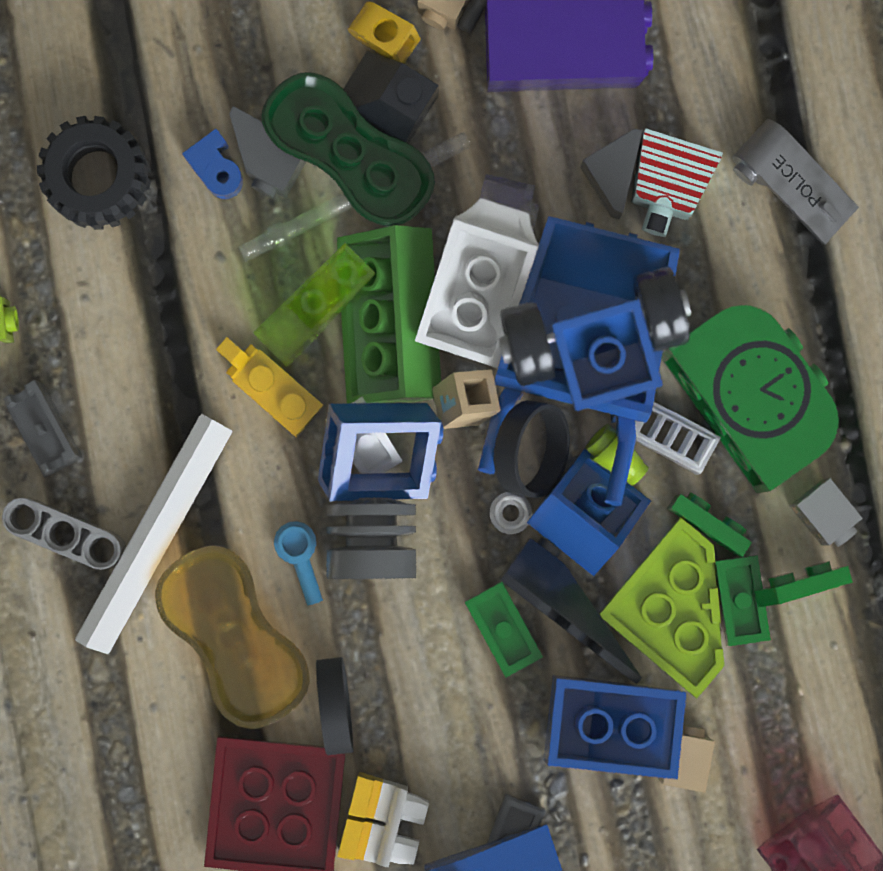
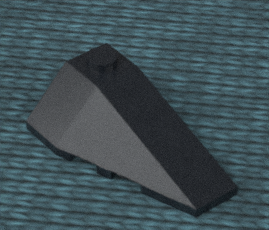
[498,537,642,684]

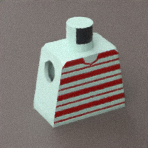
[632,128,723,237]

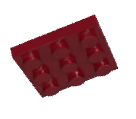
[204,736,346,871]

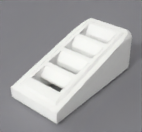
[635,402,721,475]

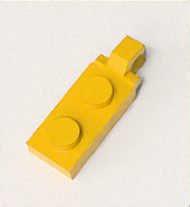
[216,337,324,438]

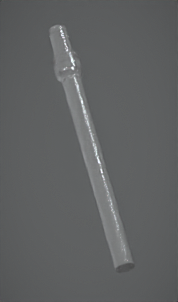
[238,132,470,262]

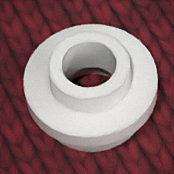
[490,492,532,534]

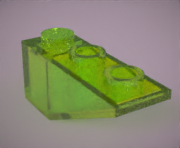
[253,243,375,368]

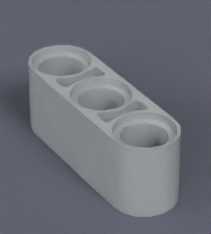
[2,498,126,570]

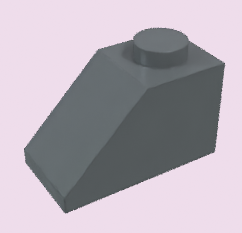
[229,106,306,199]

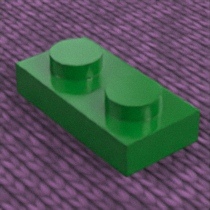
[667,492,752,557]
[714,555,771,646]
[755,561,853,607]
[465,582,543,678]

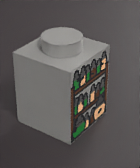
[790,478,863,547]

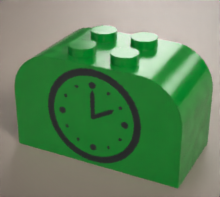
[661,305,838,494]

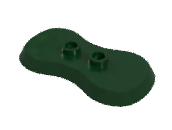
[261,72,435,226]

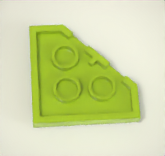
[598,517,725,699]

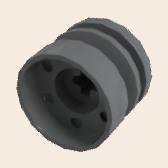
[326,498,416,579]

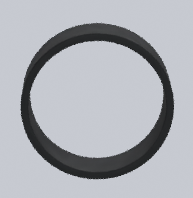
[494,400,570,498]
[316,657,354,755]

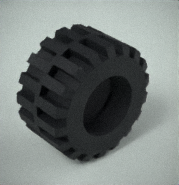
[37,116,151,230]

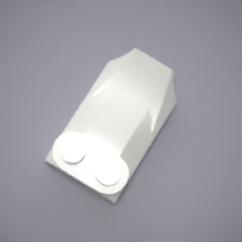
[415,198,539,368]

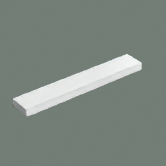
[75,414,233,654]

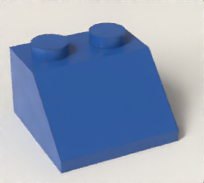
[551,299,663,411]
[527,449,651,576]

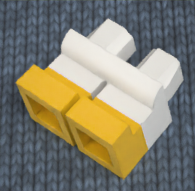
[337,772,429,868]

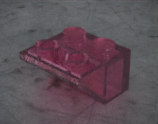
[756,794,883,871]

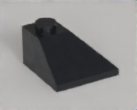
[343,50,439,144]

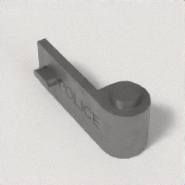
[732,119,859,244]

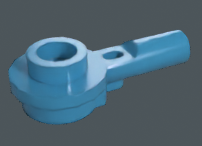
[274,521,323,606]

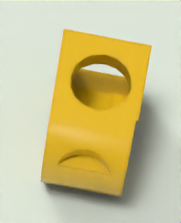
[348,1,421,64]

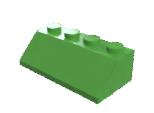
[337,225,441,403]

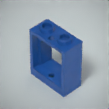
[318,403,443,501]

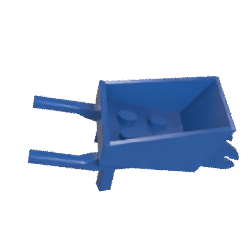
[478,216,680,506]

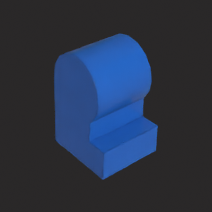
[182,129,243,200]

